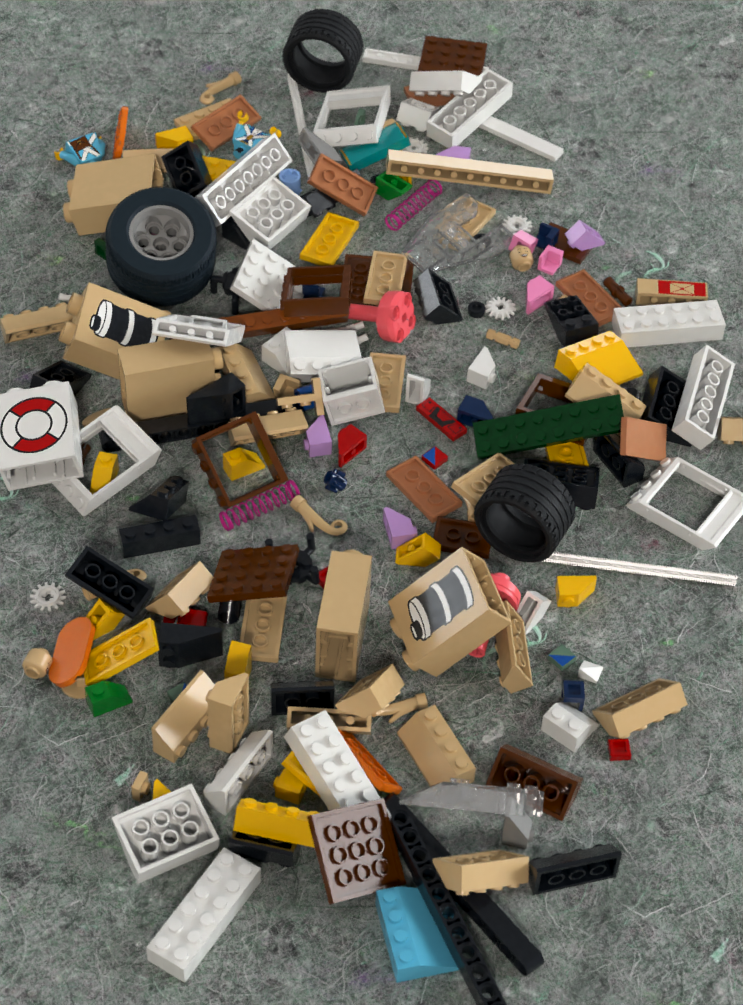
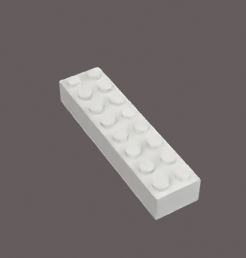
[195,133,293,227]

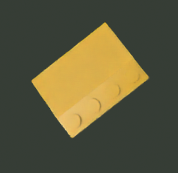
[554,331,643,385]
[233,798,319,848]

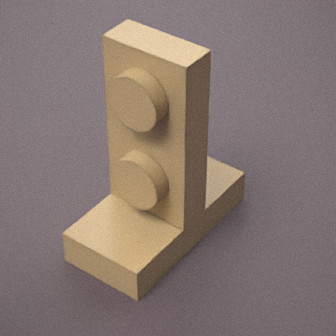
[276,377,325,416]

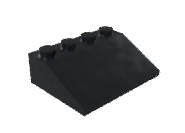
[640,365,692,447]
[524,457,600,510]

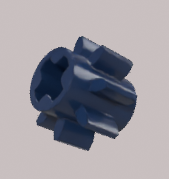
[324,469,347,493]

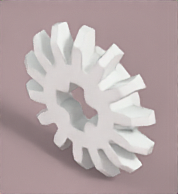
[402,138,429,154]
[502,215,532,236]
[485,296,516,320]
[30,582,66,612]

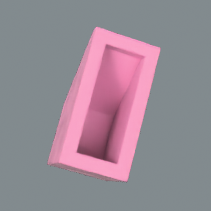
[526,275,555,315]

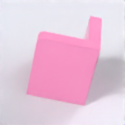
[508,230,538,253]
[537,245,564,275]

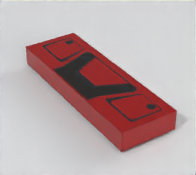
[416,398,467,442]

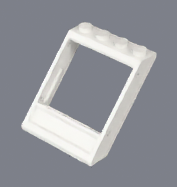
[313,85,391,148]
[152,314,245,347]
[52,405,162,516]
[626,457,743,550]

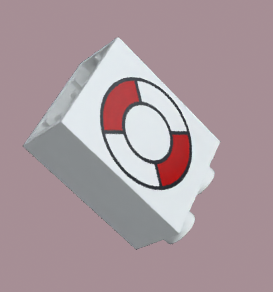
[0,381,84,491]

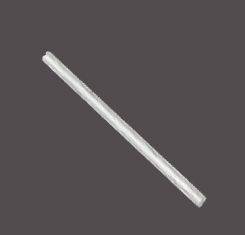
[287,73,314,178]
[542,552,737,587]

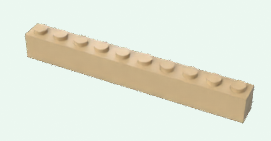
[385,149,554,194]

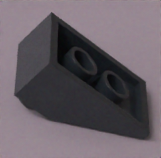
[29,360,92,396]
[158,622,223,668]

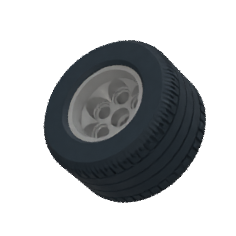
[105,187,217,307]

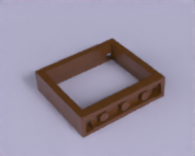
[280,264,353,317]
[515,373,587,446]
[191,411,289,511]

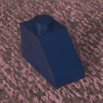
[457,395,494,427]

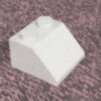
[396,98,440,132]
[262,327,291,376]
[541,702,599,753]

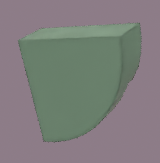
[354,108,366,126]

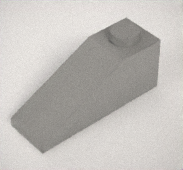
[297,128,343,165]
[501,797,535,849]

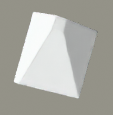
[578,660,603,684]

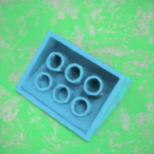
[375,886,459,983]

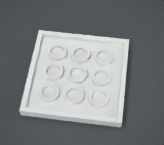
[230,239,304,311]

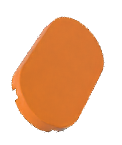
[113,106,129,159]
[48,617,95,687]

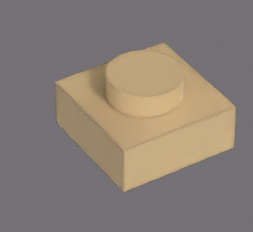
[131,771,151,802]

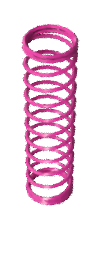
[385,180,442,231]
[219,480,300,531]

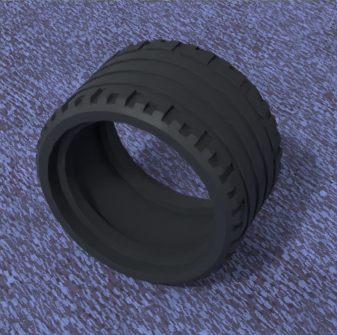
[282,9,364,93]
[474,464,576,562]

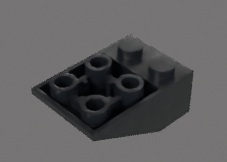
[544,295,599,347]
[186,372,246,425]

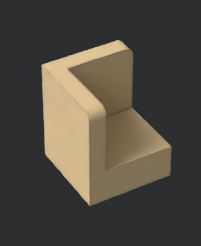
[273,373,302,398]

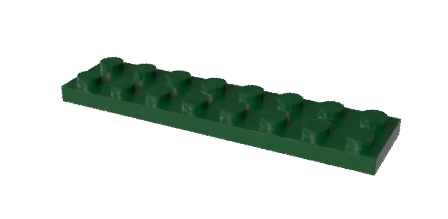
[473,394,624,460]

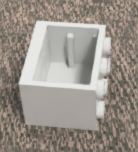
[318,356,385,426]

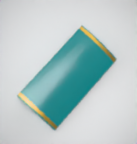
[339,121,411,171]

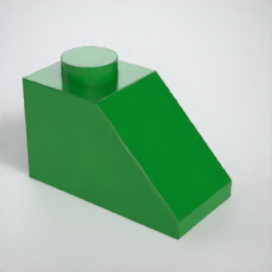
[376,171,412,201]
[85,680,133,717]

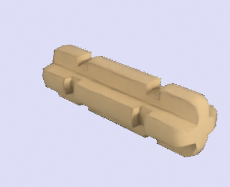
[486,329,520,349]

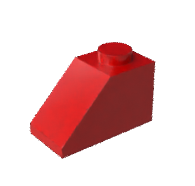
[337,424,367,468]

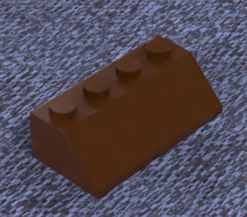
[485,744,583,821]

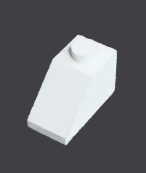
[467,347,496,389]
[405,374,431,405]
[516,591,552,634]

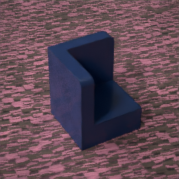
[536,222,560,250]
[302,285,325,298]
[561,680,585,711]

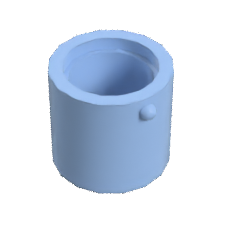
[279,168,302,195]

